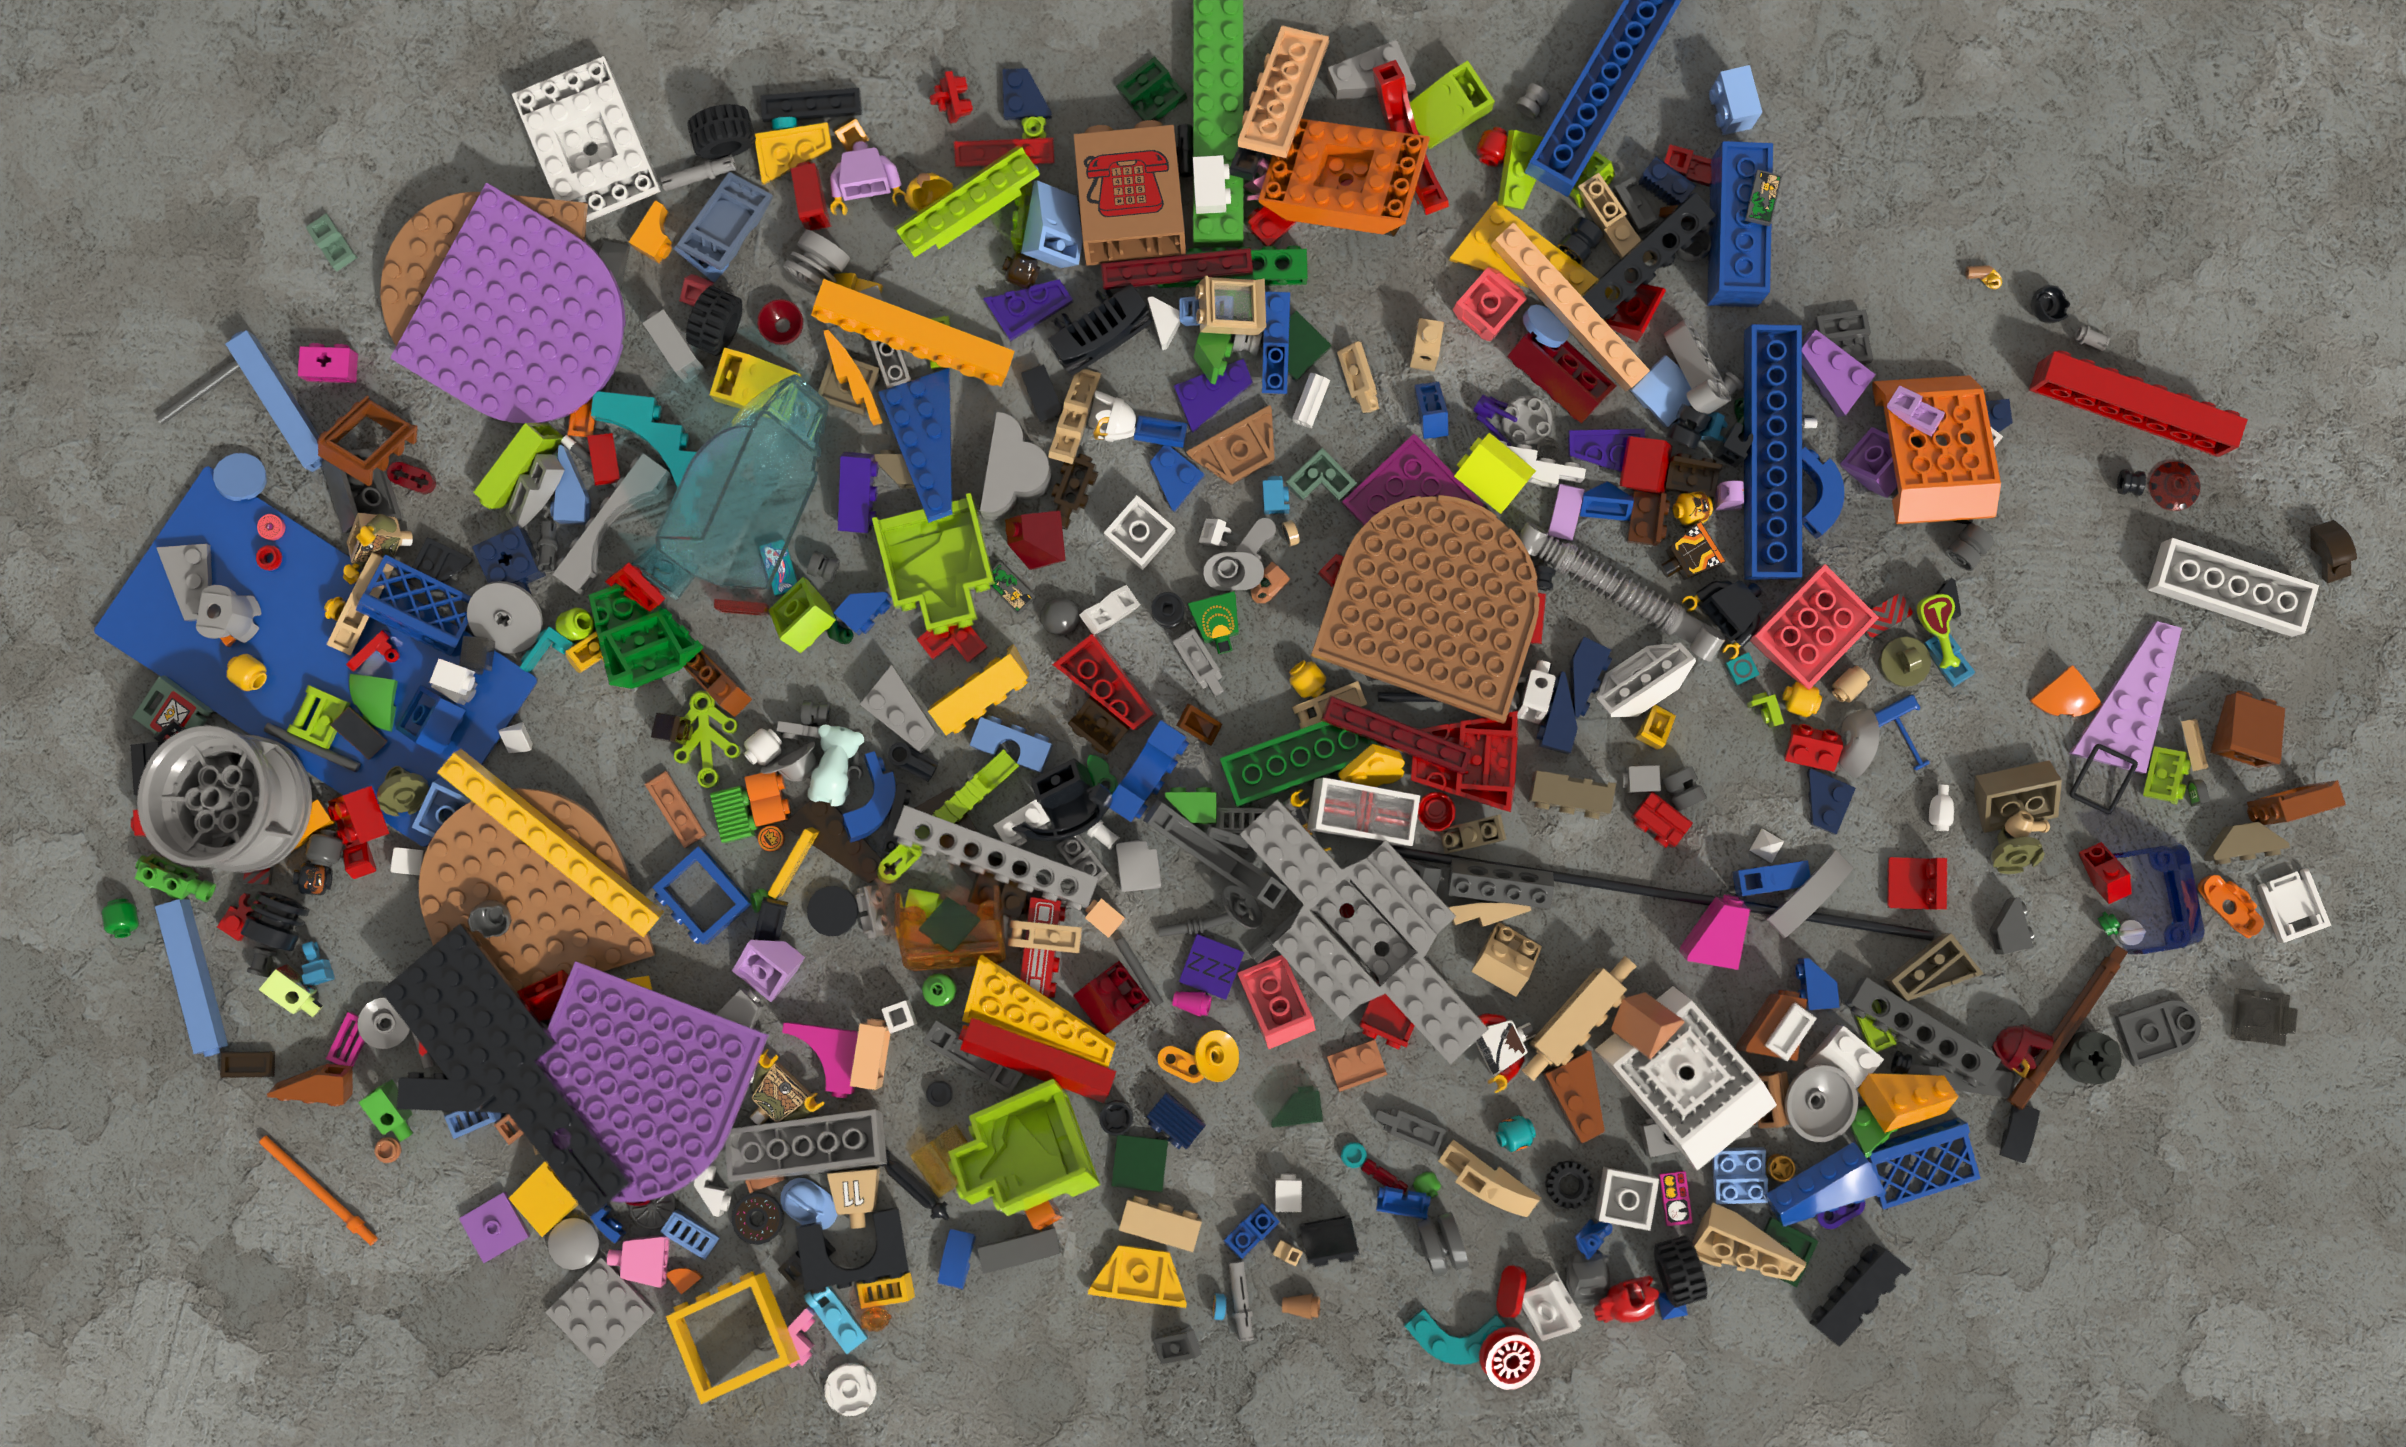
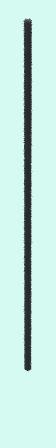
[1379,844,1934,941]

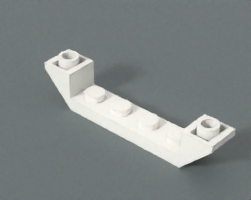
[694,1069,756,1217]

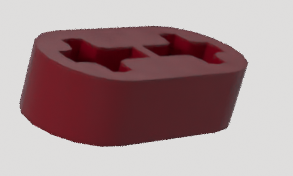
[387,462,436,494]

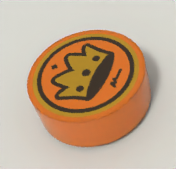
[758,826,785,852]

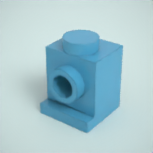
[1262,476,1290,515]

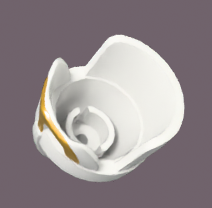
[1088,390,1136,442]

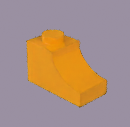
[629,201,672,264]

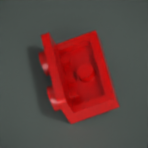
[1784,724,1844,772]

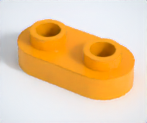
[1158,1046,1204,1083]

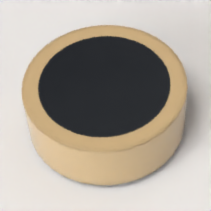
[1282,520,1300,547]

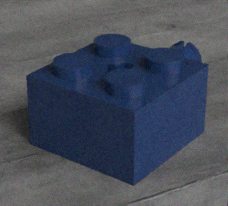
[472,526,546,595]

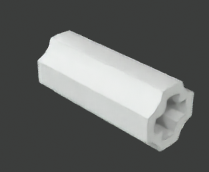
[1292,373,1330,428]

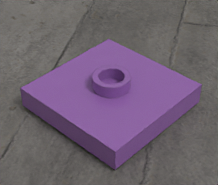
[459,1192,531,1263]

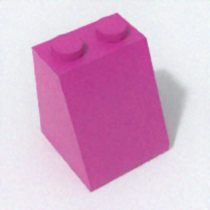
[1679,894,1750,970]

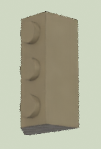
[1974,760,2062,833]

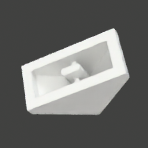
[1147,296,1181,351]

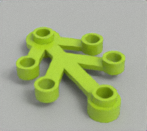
[674,690,741,788]

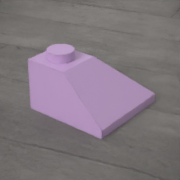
[732,940,805,1002]

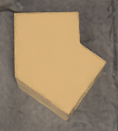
[1273,1239,1303,1266]

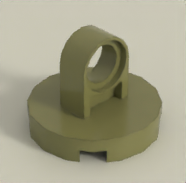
[1878,637,1931,688]
[377,766,430,816]
[1990,826,2045,874]

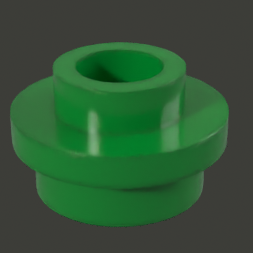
[2097,911,2121,936]

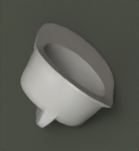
[1203,551,1264,591]
[761,742,819,781]

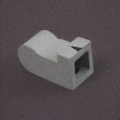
[1235,518,1276,561]

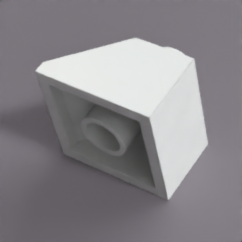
[1805,1025,1884,1088]

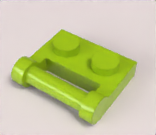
[287,685,350,749]

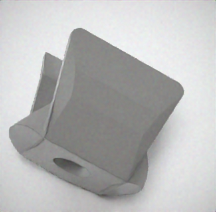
[196,585,262,643]

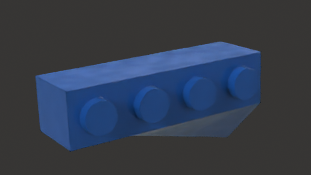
[1766,1142,1886,1227]

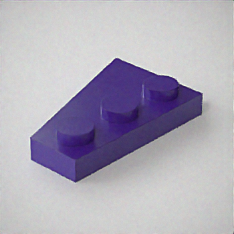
[983,279,1073,342]
[1174,359,1253,433]
[1568,429,1645,472]

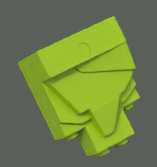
[872,493,995,635]
[948,1079,1100,1216]

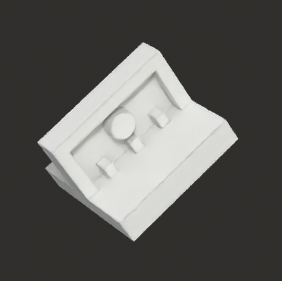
[1522,1272,1583,1341]

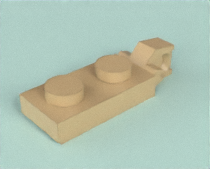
[1337,342,1379,413]

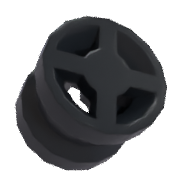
[2117,469,2146,496]
[1534,565,1556,591]

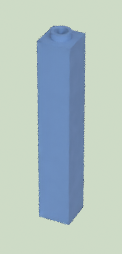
[225,330,324,472]
[155,899,228,1057]

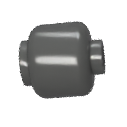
[305,829,343,868]

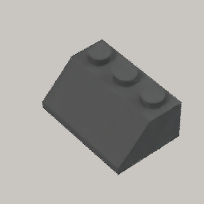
[321,448,402,533]

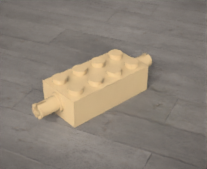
[1522,956,1637,1081]

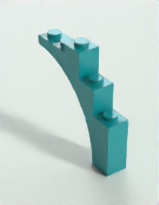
[591,391,716,531]

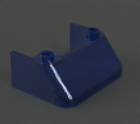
[2112,843,2205,954]

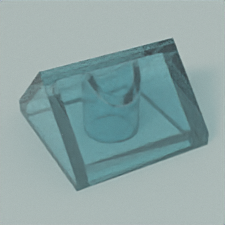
[631,541,699,601]

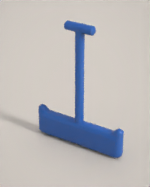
[1874,694,1930,771]

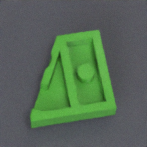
[1850,1106,1899,1158]

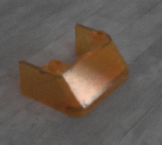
[895,885,1006,971]

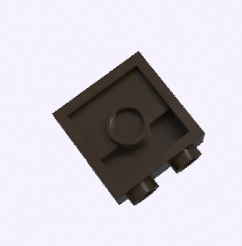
[967,855,1037,918]

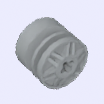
[783,229,850,292]

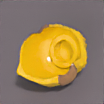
[905,173,953,212]

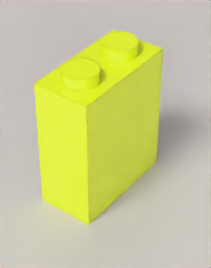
[1454,433,1536,514]

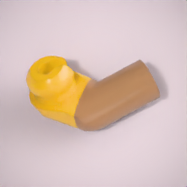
[1965,265,2002,289]

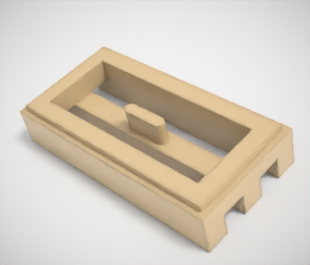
[2181,719,2208,771]

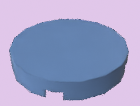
[1523,304,1569,348]
[213,453,267,501]

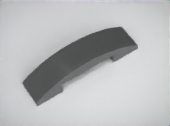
[923,1020,1023,1095]

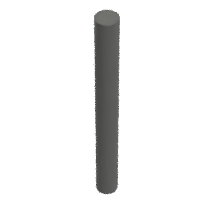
[156,360,240,425]
[264,723,361,772]

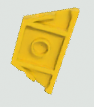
[1088,1245,1187,1308]

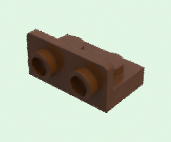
[1627,491,1670,546]

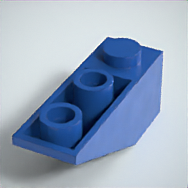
[1732,860,1811,896]

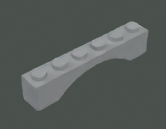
[552,453,672,595]

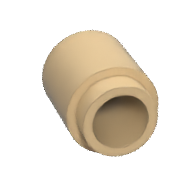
[1832,665,1870,703]

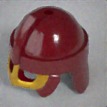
[1991,1024,2054,1078]

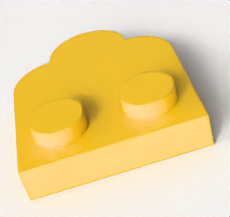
[1338,744,1404,787]

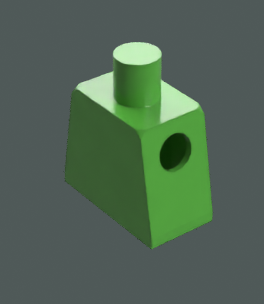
[358,1079,413,1142]

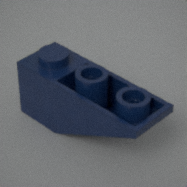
[1570,637,1612,719]
[1536,671,1578,755]

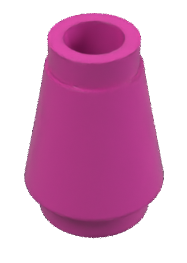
[1172,991,1212,1017]

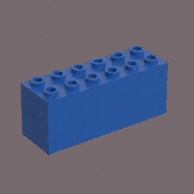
[1707,141,1773,308]

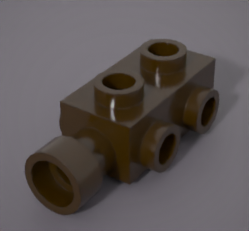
[1051,454,1099,530]

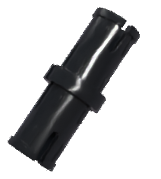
[1176,124,1193,177]

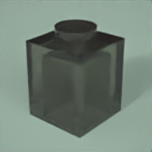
[459,636,495,675]

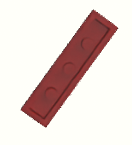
[954,138,1055,167]

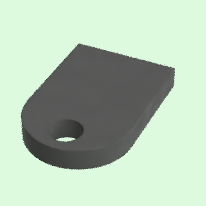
[2115,1000,2201,1066]

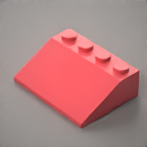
[1750,564,1879,690]

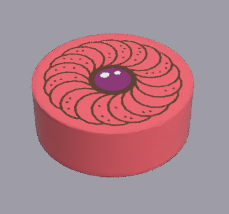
[257,514,285,540]

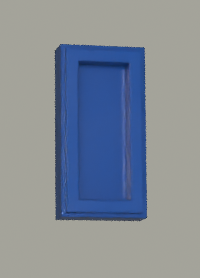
[1134,415,1188,448]

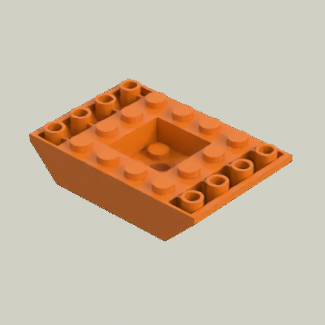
[1258,119,1430,234]

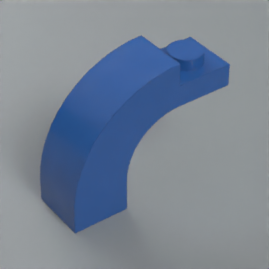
[1802,447,1845,539]
[842,751,895,843]

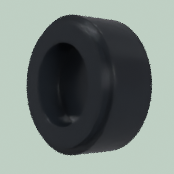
[926,1081,953,1107]

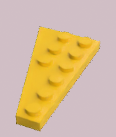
[1449,201,1614,299]
[962,954,1116,1068]

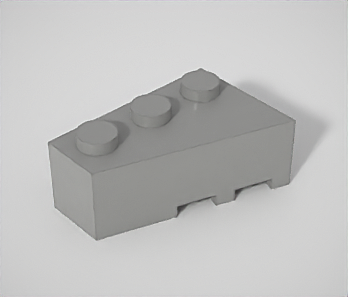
[1326,40,1416,100]
[860,665,938,754]

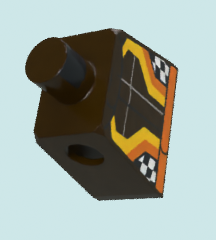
[1660,521,1726,580]

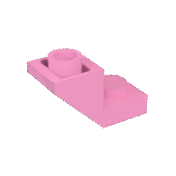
[788,1306,816,1369]

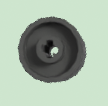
[1416,1211,1469,1278]

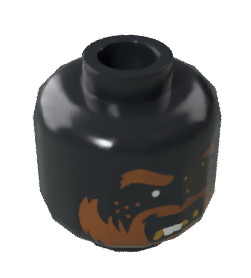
[293,861,333,896]

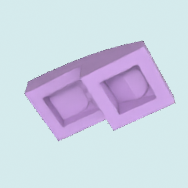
[1887,385,1945,437]
[1548,483,1584,541]

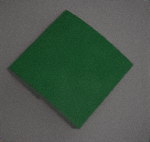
[1116,56,1187,121]

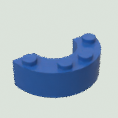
[1110,720,1189,822]

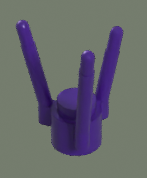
[1473,394,1518,446]

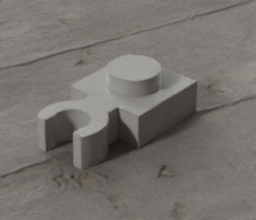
[777,721,821,740]

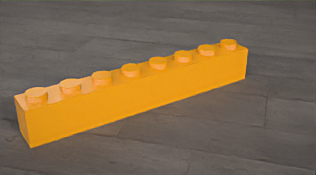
[811,279,1015,387]

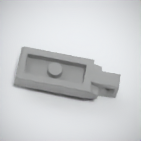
[1172,628,1224,697]

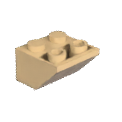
[1471,922,1542,997]

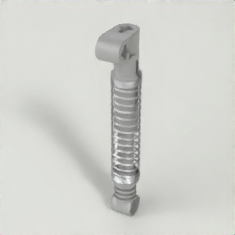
[1518,522,1725,662]

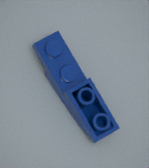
[1262,292,1290,394]

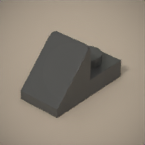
[1153,1326,1202,1364]

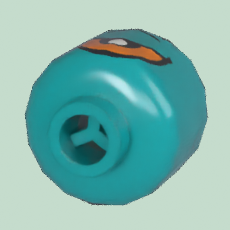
[1495,1115,1536,1153]

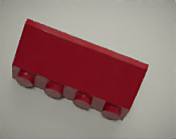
[1507,331,1617,423]

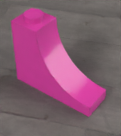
[782,1022,859,1098]

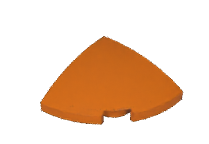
[2029,665,2102,717]

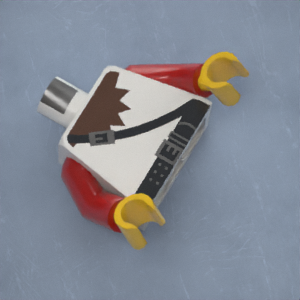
[1475,1013,1536,1093]

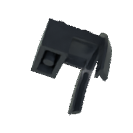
[1012,758,1112,841]

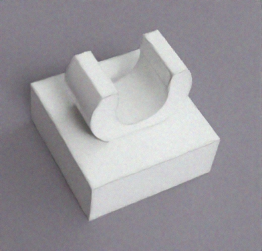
[1199,519,1231,546]

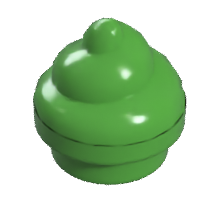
[750,888,778,913]

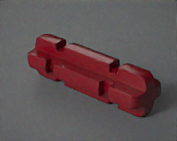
[1361,1158,1408,1196]

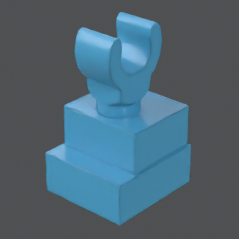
[301,941,335,986]

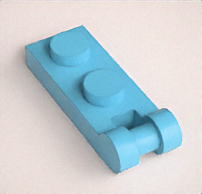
[804,1286,868,1354]

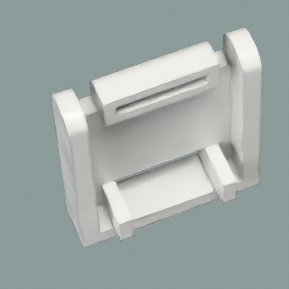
[2257,868,2331,943]

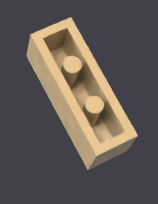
[1119,1195,1202,1252]

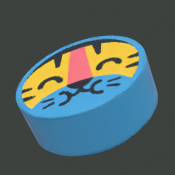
[1212,1293,1226,1320]

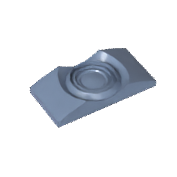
[677,172,772,271]

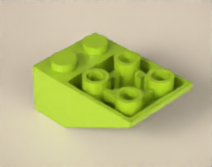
[1410,60,1495,150]

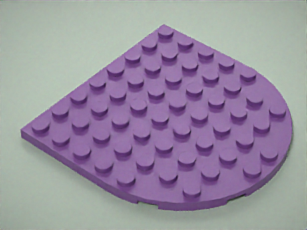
[390,182,626,424]
[538,961,769,1202]

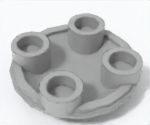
[1502,395,1553,445]
[548,1218,599,1270]

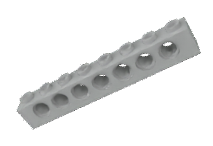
[893,806,1098,911]

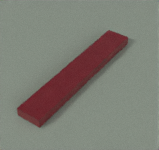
[1101,248,1253,290]
[1321,696,1472,775]

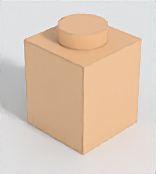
[1085,898,1126,938]

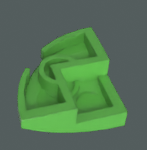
[349,674,398,732]

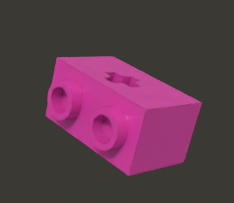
[298,343,358,383]

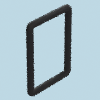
[2069,744,2138,814]

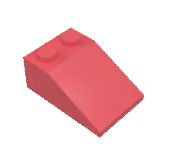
[1237,955,1316,1049]

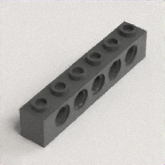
[1846,977,2001,1088]

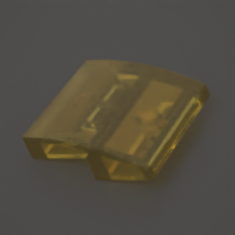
[910,1124,968,1198]

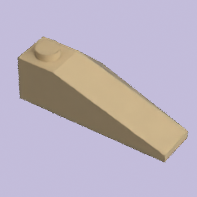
[1692,1203,1806,1281]

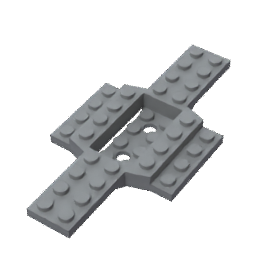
[1240,800,1489,1064]

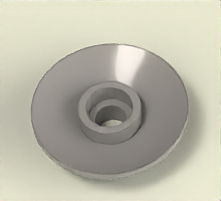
[358,998,410,1049]

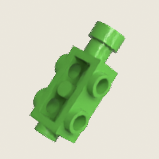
[135,854,216,902]

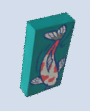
[761,541,798,597]

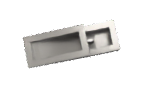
[506,454,565,528]

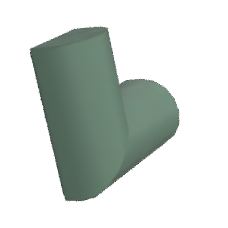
[1286,448,1357,501]

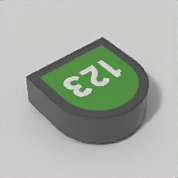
[2188,779,2210,807]

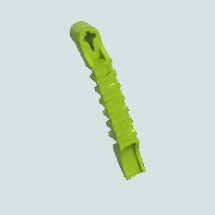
[877,749,1019,884]

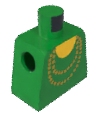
[1188,591,1239,654]

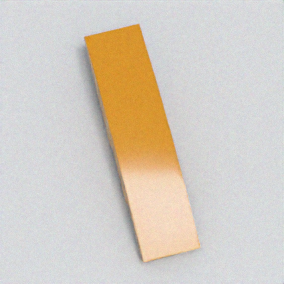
[823,330,883,425]

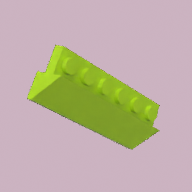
[894,146,1040,258]

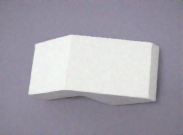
[1079,585,1140,634]

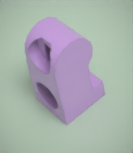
[1714,481,1744,511]

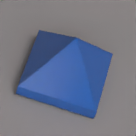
[1658,1292,1688,1320]

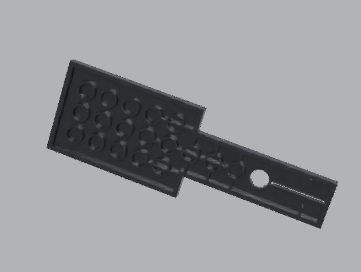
[381,924,633,1217]

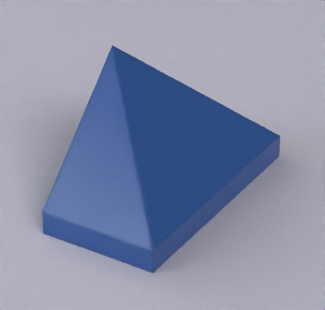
[1580,481,1634,521]

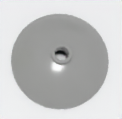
[1785,1064,1858,1142]

